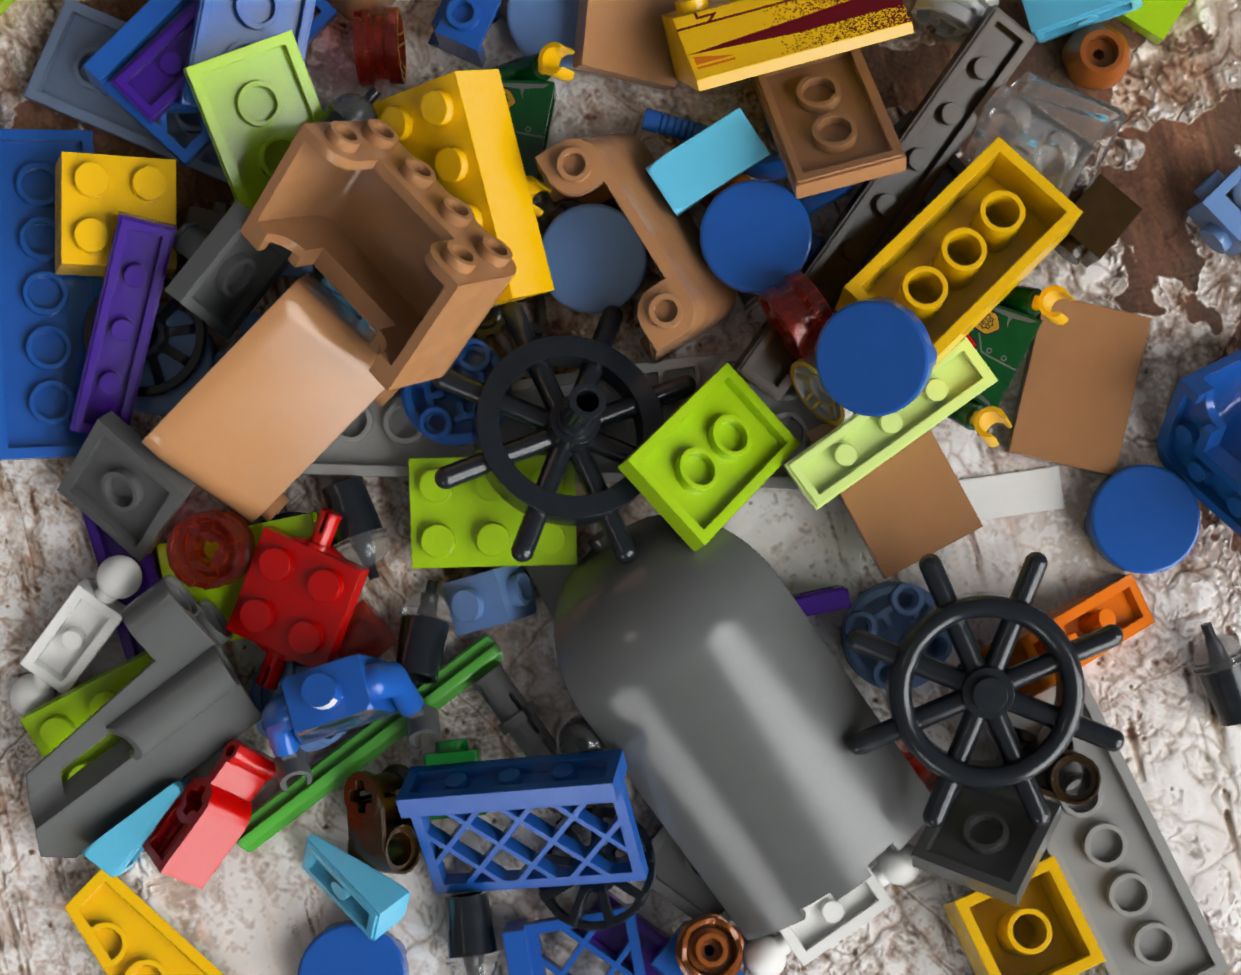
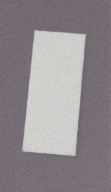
[958,466,1065,521]

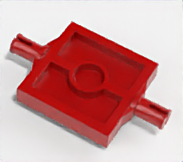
[226,507,370,690]

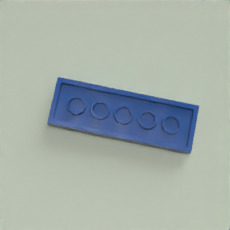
[0,129,102,461]

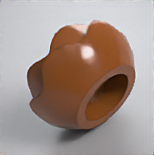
[1062,23,1131,90]
[675,914,744,975]

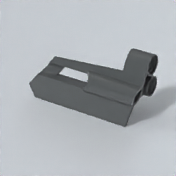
[25,575,263,858]

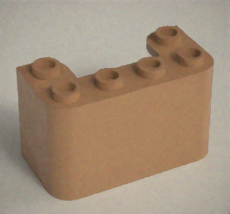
[239,119,517,391]

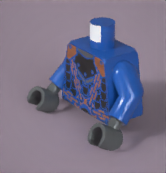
[262,654,441,792]

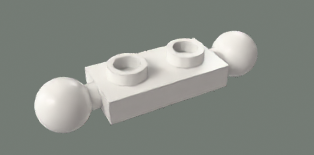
[9,555,142,715]
[743,843,920,975]

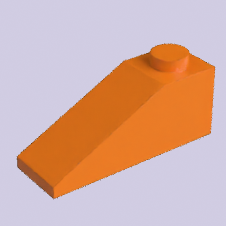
[980,573,1155,694]

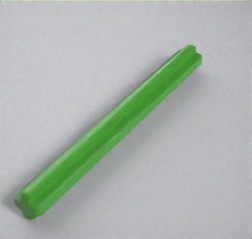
[236,635,504,852]

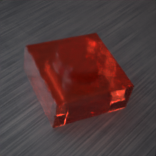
[338,598,399,658]

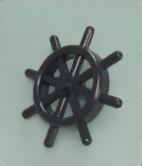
[432,301,696,563]
[846,552,1125,828]

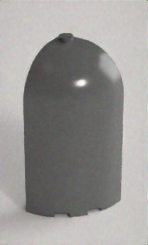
[554,515,931,941]

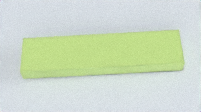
[783,337,998,511]

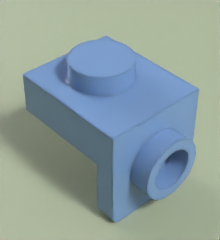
[1186,165,1241,258]
[442,566,537,636]

